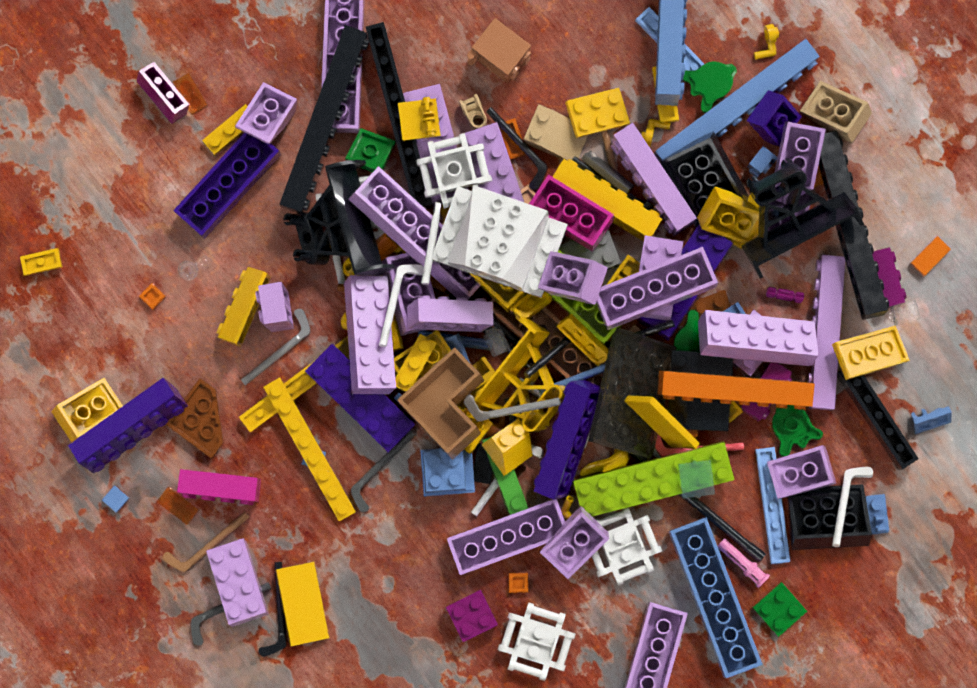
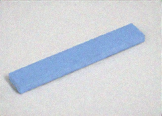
[635,7,704,71]
[755,447,790,564]

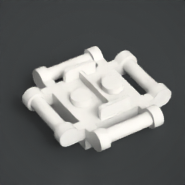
[416,133,492,209]
[592,508,662,586]
[497,602,576,681]

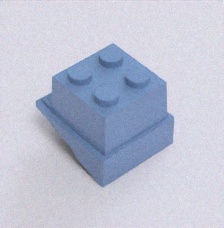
[420,448,475,497]

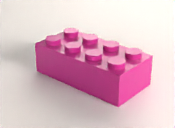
[529,175,614,252]
[177,469,261,505]

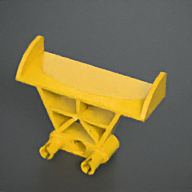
[457,317,565,432]

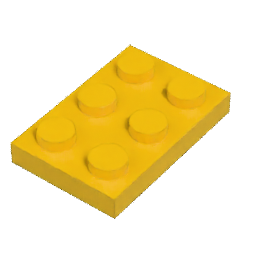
[565,88,630,138]

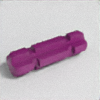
[766,287,804,303]

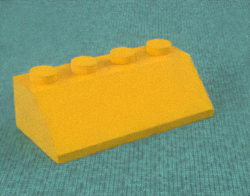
[217,267,271,348]

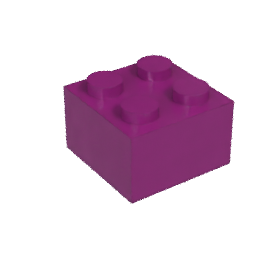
[446,589,498,642]

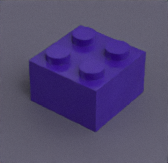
[747,90,802,147]

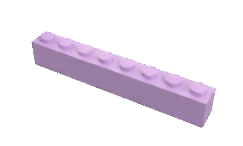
[807,255,845,410]

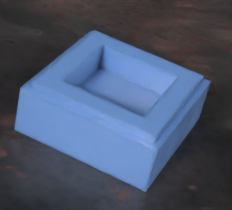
[102,485,130,513]

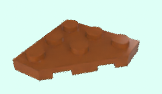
[166,378,224,459]

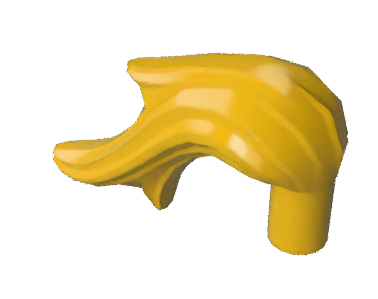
[580,448,629,476]

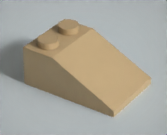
[800,81,872,143]
[524,104,588,161]

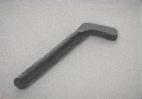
[351,430,415,512]
[191,582,272,646]

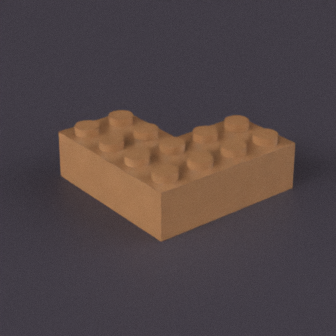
[397,347,484,460]

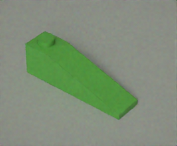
[482,436,528,515]

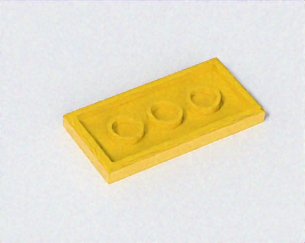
[832,325,910,380]
[625,395,699,449]
[276,562,329,646]

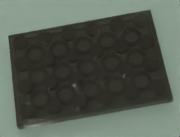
[588,327,677,459]

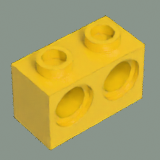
[606,255,640,285]

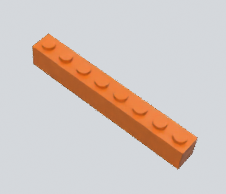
[657,370,815,410]

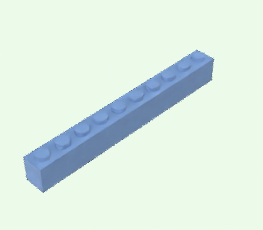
[654,39,820,162]

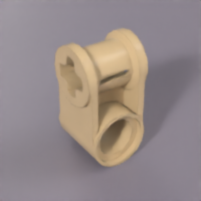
[459,94,487,130]

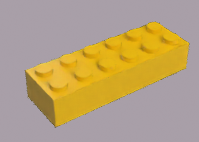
[553,159,662,242]

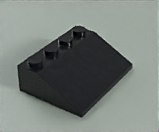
[660,131,749,227]
[668,350,734,431]
[787,484,872,550]

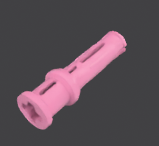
[718,538,770,588]

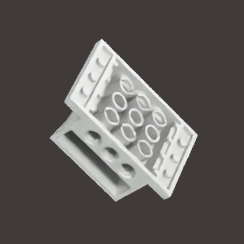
[432,185,568,298]

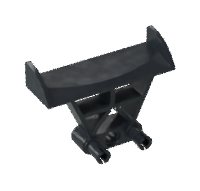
[741,158,864,279]
[283,160,395,276]

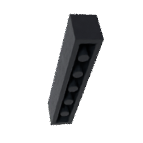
[837,369,919,470]

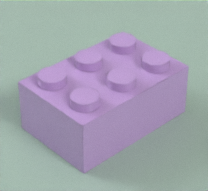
[538,251,608,305]

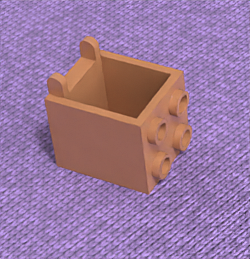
[467,18,532,84]

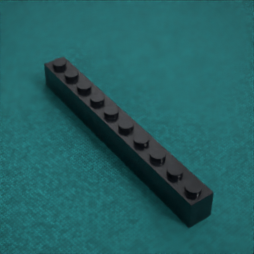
[366,22,433,209]
[279,25,370,215]
[818,131,889,320]

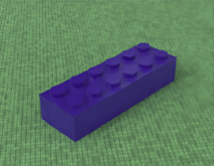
[173,132,281,239]
[637,224,733,341]
[305,344,415,452]
[68,377,188,473]
[534,380,604,500]

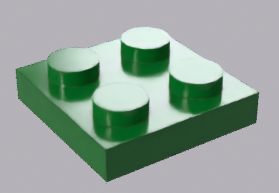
[345,128,396,172]
[752,582,807,637]

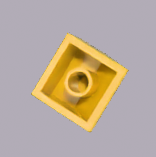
[481,418,533,476]

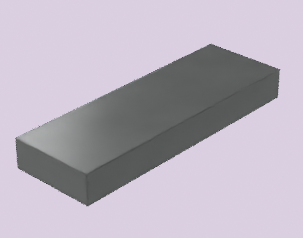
[581,151,634,194]

